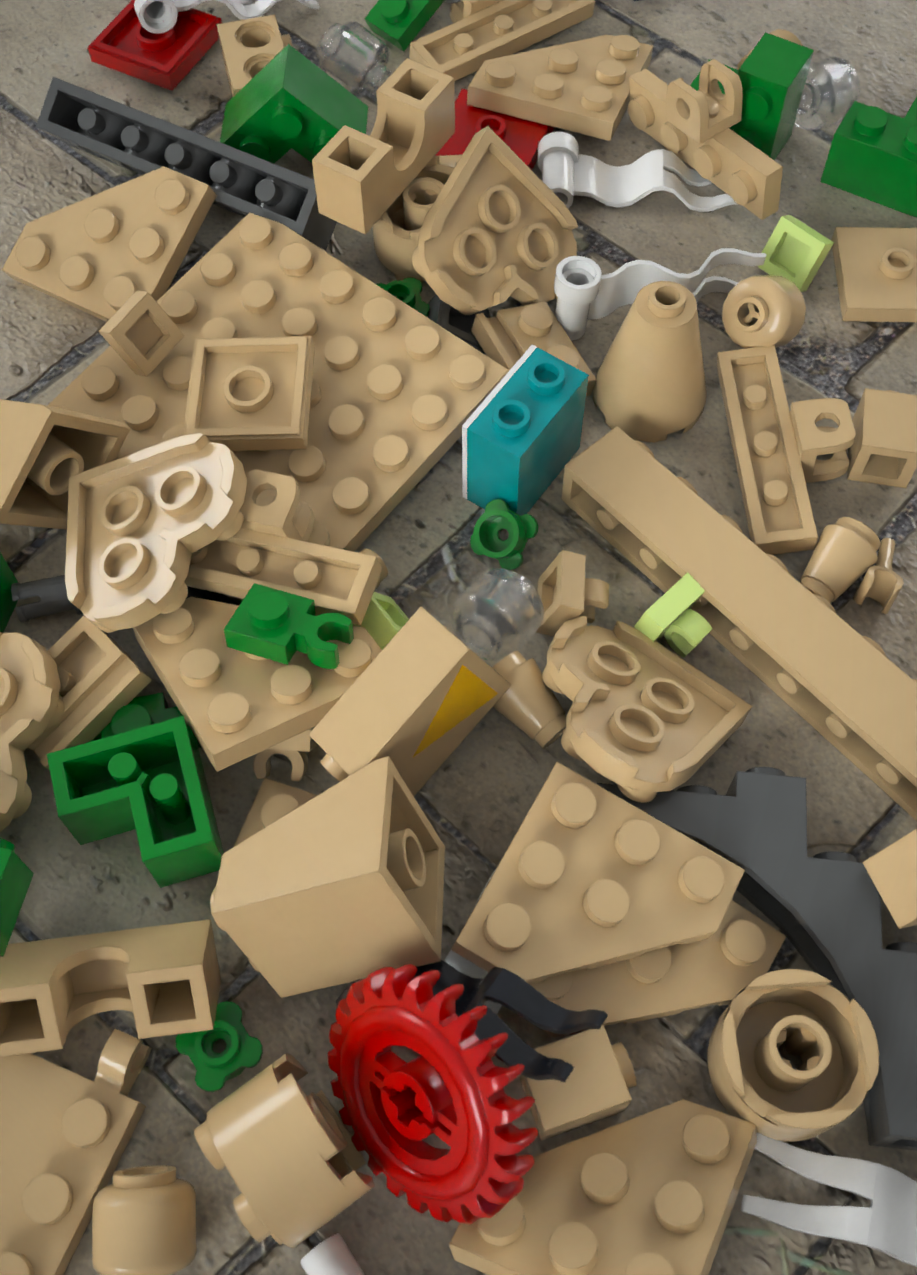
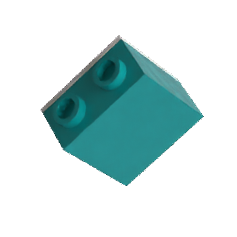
[462,345,589,515]

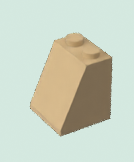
[0,399,131,530]
[210,756,445,998]

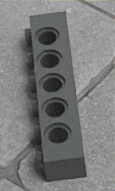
[36,77,337,250]

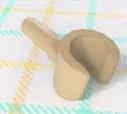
[854,538,904,614]

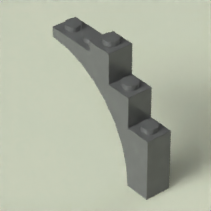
[597,767,917,1151]

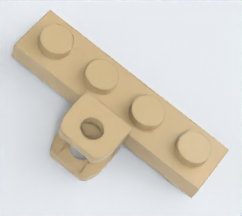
[409,0,595,82]
[628,59,783,220]
[717,345,856,555]
[184,469,383,626]

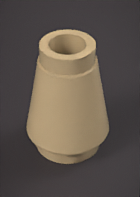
[800,517,880,604]
[492,651,566,749]

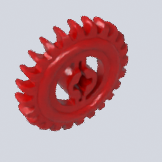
[328,964,539,1225]

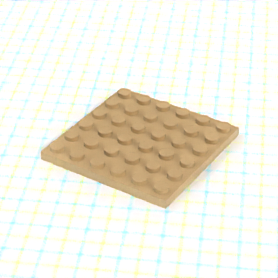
[47,212,509,605]

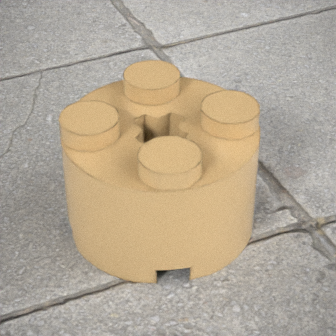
[372,155,458,283]
[707,969,879,1142]
[194,1053,375,1248]

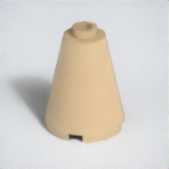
[593,281,707,443]

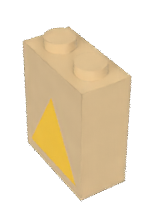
[308,606,511,796]

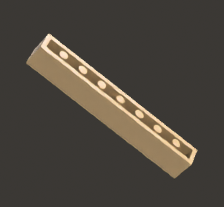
[561,426,917,821]

